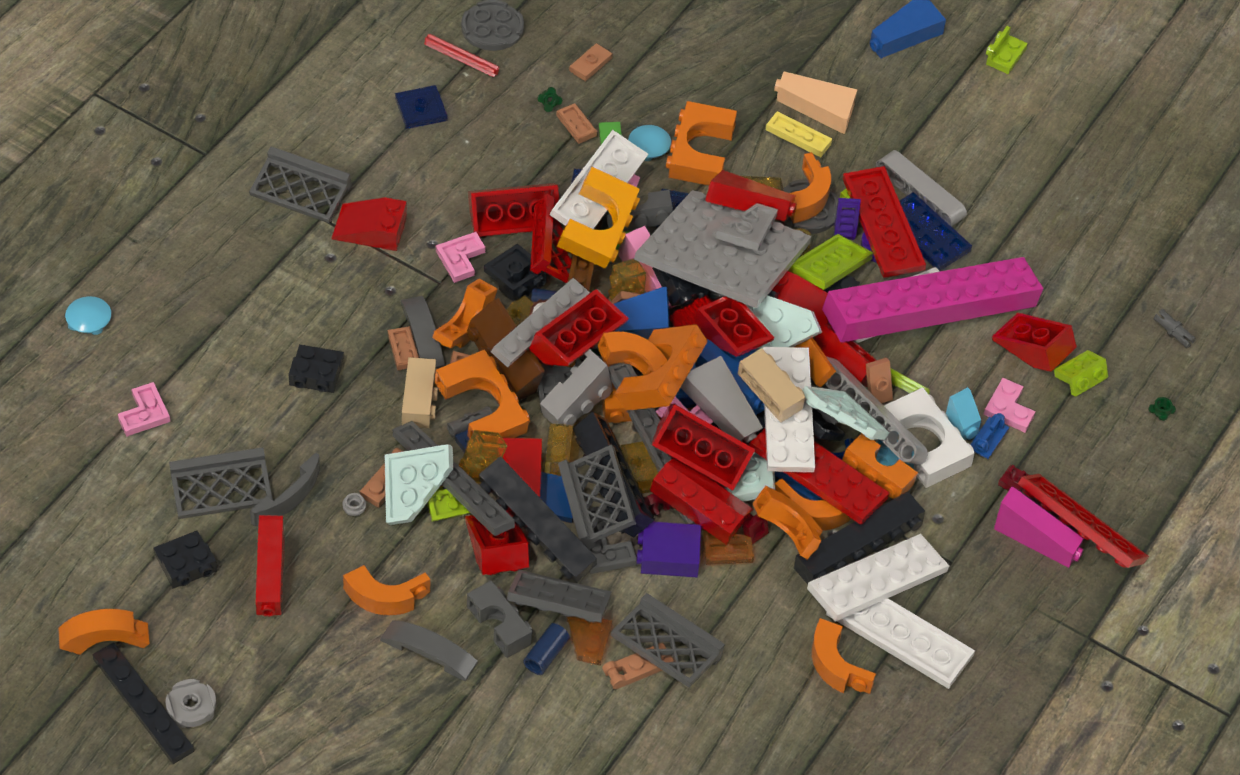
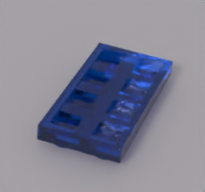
[899,192,972,271]

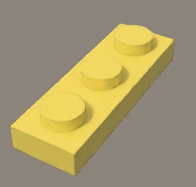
[766,111,832,157]

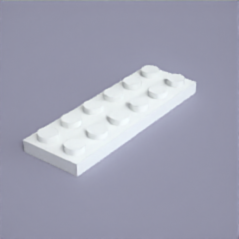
[549,130,648,229]
[763,347,815,472]
[807,534,949,622]
[826,598,975,689]

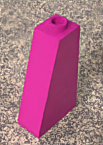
[994,487,1084,568]

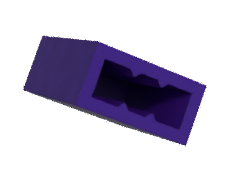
[637,522,701,578]

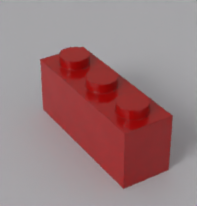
[814,324,877,387]

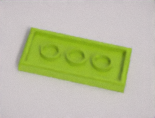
[788,234,873,290]

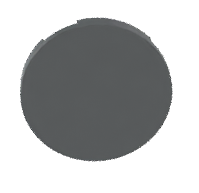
[461,0,524,51]
[779,179,838,234]

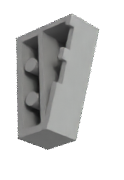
[540,349,613,432]

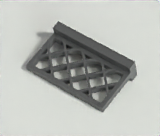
[249,146,352,223]
[558,445,636,549]
[169,447,272,519]
[611,593,725,688]

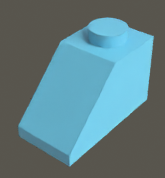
[946,387,981,440]

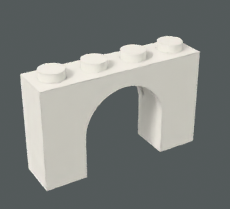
[882,388,975,488]

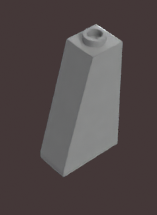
[680,356,763,444]

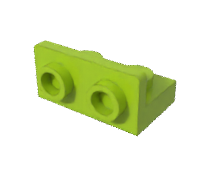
[986,26,1028,74]
[1054,350,1108,397]
[427,486,471,522]

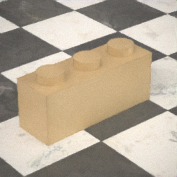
[738,348,805,423]
[402,357,438,428]

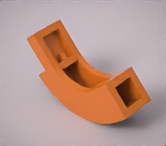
[790,152,831,224]
[432,278,498,348]
[598,332,667,375]
[775,479,851,531]
[752,485,822,559]
[343,565,430,615]
[58,609,150,655]
[812,618,876,694]

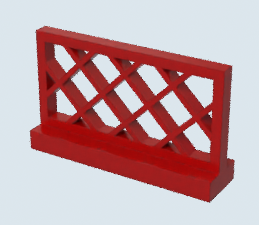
[530,194,573,283]

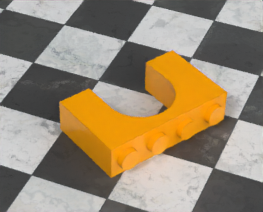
[557,167,640,268]

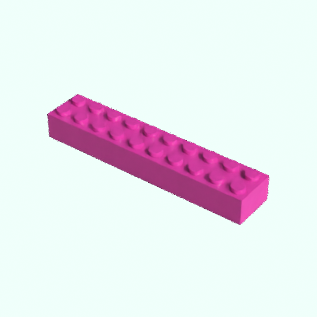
[822,257,1043,342]

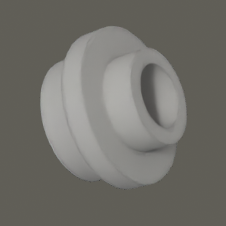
[342,493,366,516]

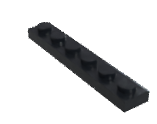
[92,642,194,764]

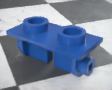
[970,413,1009,459]

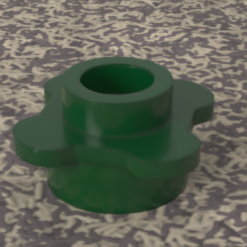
[537,87,563,112]
[1148,397,1176,421]

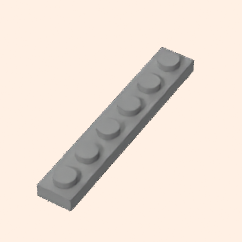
[491,278,590,367]

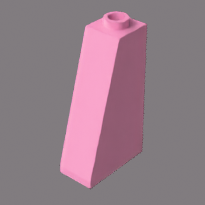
[618,226,677,309]

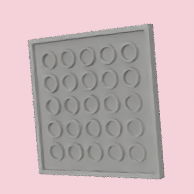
[634,190,812,308]

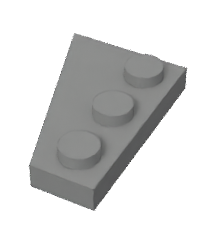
[716,203,778,251]

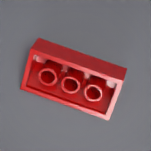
[468,183,559,237]
[529,289,629,366]
[651,404,755,491]
[650,458,754,545]

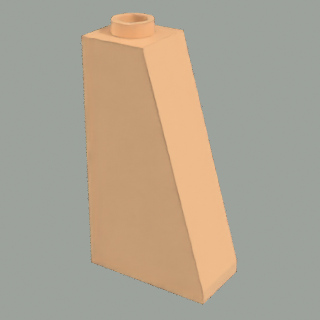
[774,72,857,134]

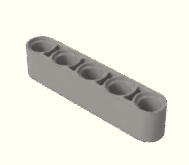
[876,150,967,228]

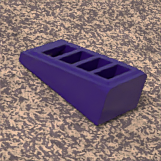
[834,198,861,240]

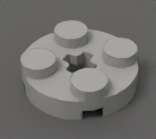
[166,679,216,728]

